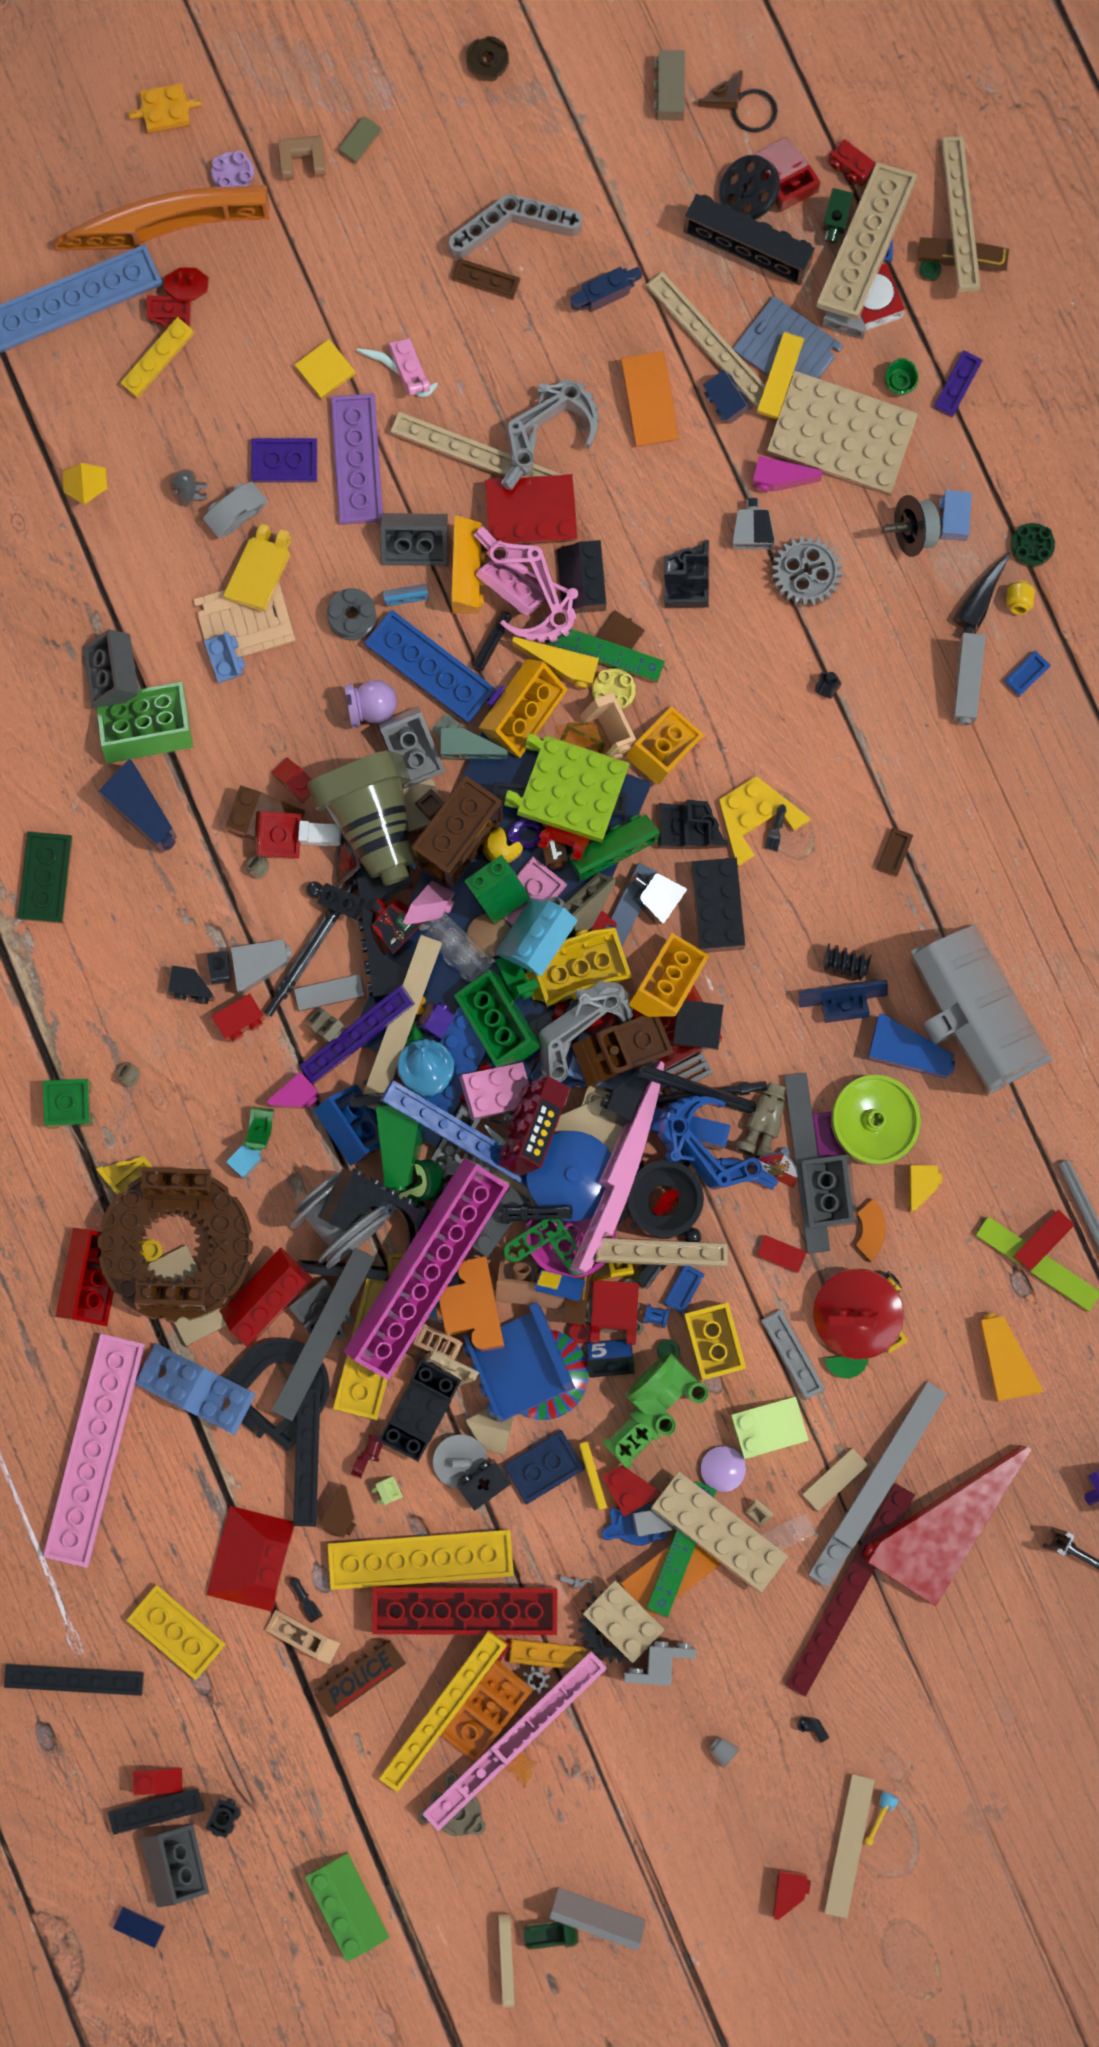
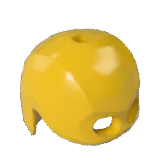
[482,827,523,864]

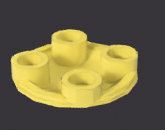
[592,669,636,710]

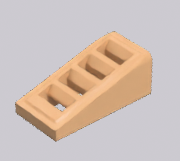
[413,1324,463,1361]

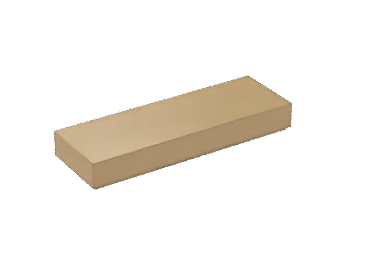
[802,1448,868,1512]

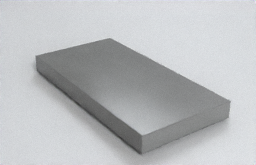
[550,1888,646,1950]

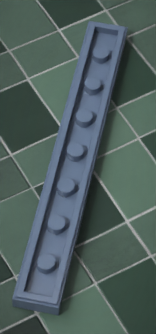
[564,863,659,1014]

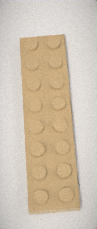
[817,162,918,320]

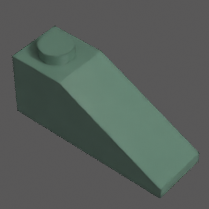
[441,725,508,759]

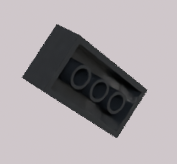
[691,857,745,953]

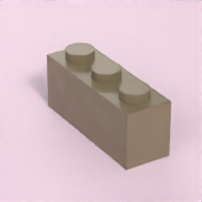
[654,50,685,121]

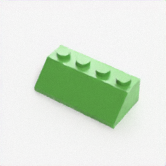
[305,1853,390,1962]

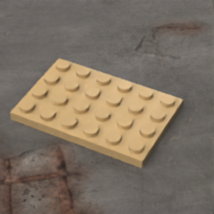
[766,371,918,496]

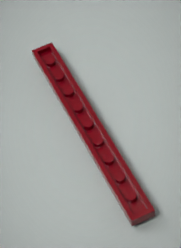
[785,1483,916,1697]

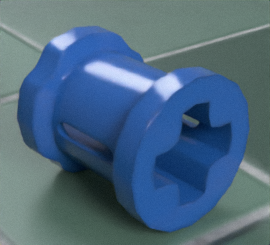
[643,1304,670,1329]

